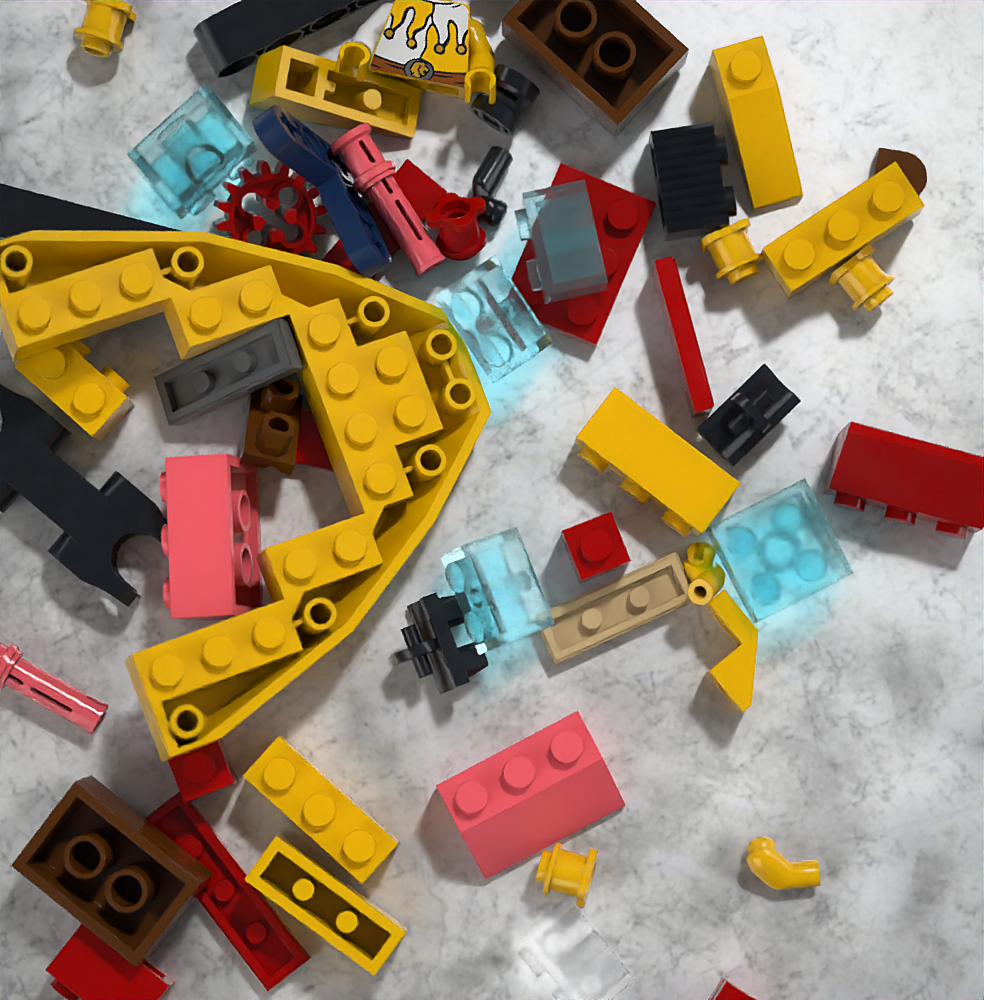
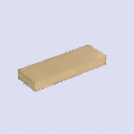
[533,551,692,665]

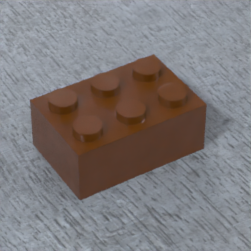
[501,0,689,138]
[11,775,214,967]

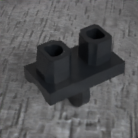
[696,363,801,468]
[394,593,488,695]

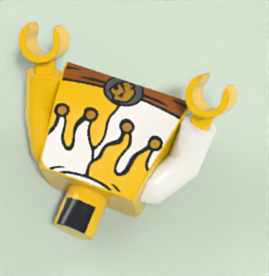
[335,0,496,104]

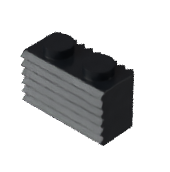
[649,122,737,241]

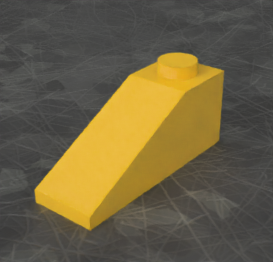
[708,35,803,211]
[249,45,422,139]

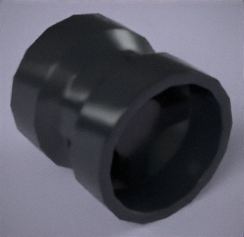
[469,64,541,136]

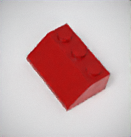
[823,421,984,539]

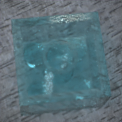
[706,478,854,624]

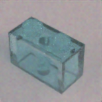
[514,179,608,304]
[433,255,553,384]
[441,527,555,655]

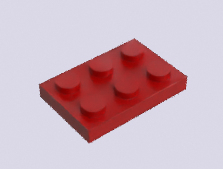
[500,163,657,348]

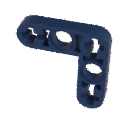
[252,104,392,278]

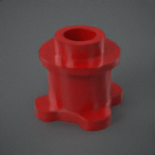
[425,193,487,261]

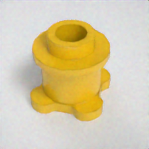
[73,0,137,58]
[699,218,764,285]
[828,244,895,313]
[535,842,598,908]

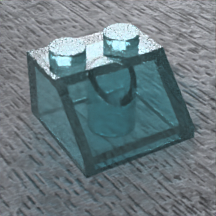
[127,83,257,220]

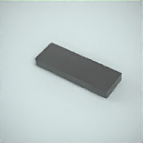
[154,318,303,426]

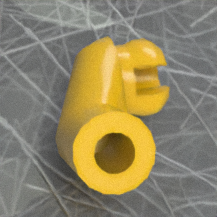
[683,542,725,605]
[746,836,821,890]

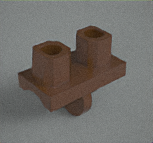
[239,377,303,475]

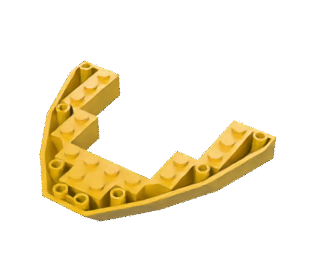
[0,231,492,762]

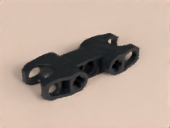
[0,384,167,608]

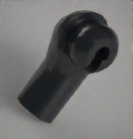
[472,146,513,227]

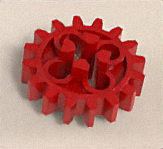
[213,159,327,256]

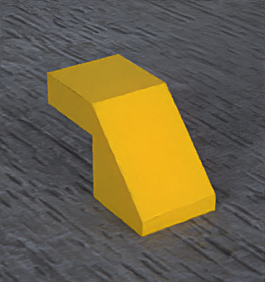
[704,589,758,713]

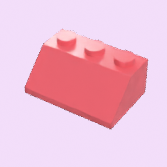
[159,453,263,621]
[436,711,625,879]

